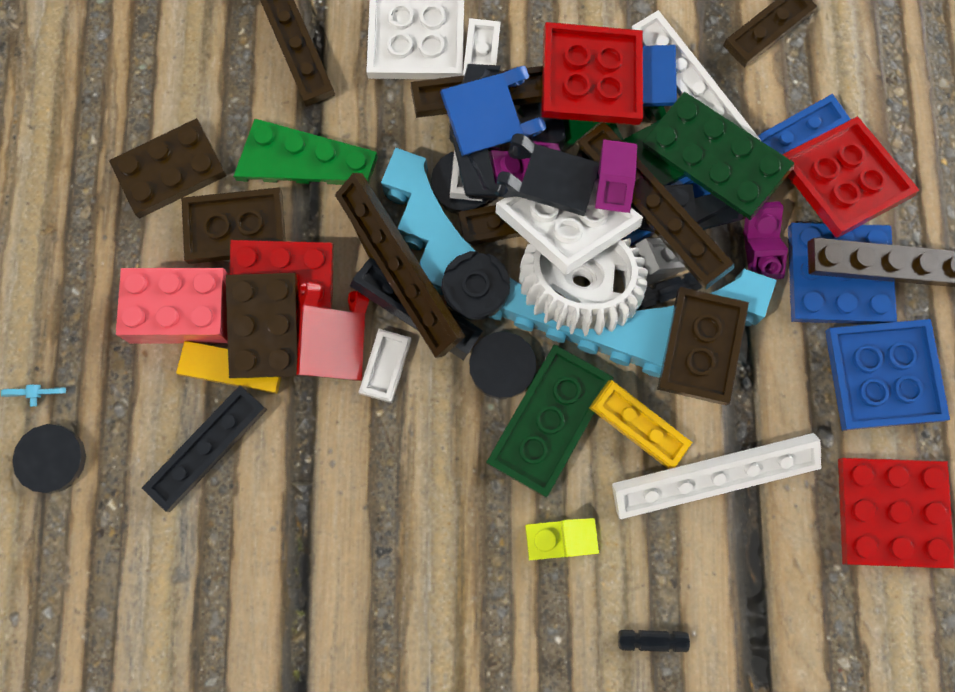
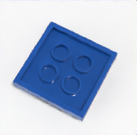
[788,223,897,324]
[825,319,950,431]

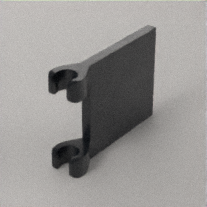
[494,133,599,216]

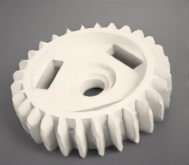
[519,238,648,336]

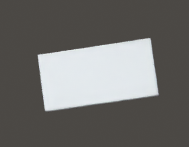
[359,329,412,403]

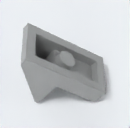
[636,238,688,284]

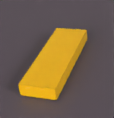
[176,341,281,394]
[589,380,693,469]

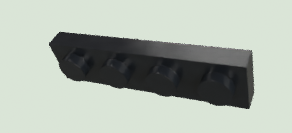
[350,257,483,361]
[142,385,267,512]

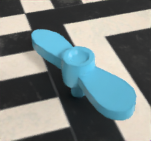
[1,385,66,407]

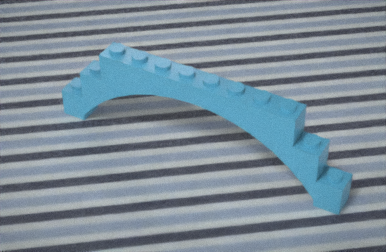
[381,147,777,378]

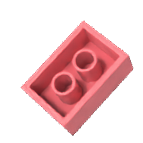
[116,268,229,344]

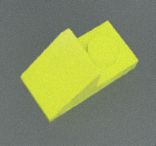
[525,518,599,560]

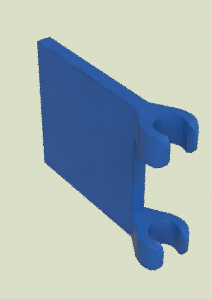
[643,45,677,107]
[440,66,546,156]

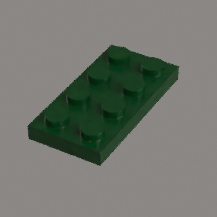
[643,91,795,220]
[486,344,614,498]

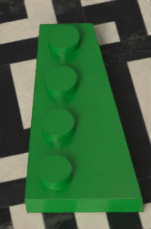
[233,119,378,185]

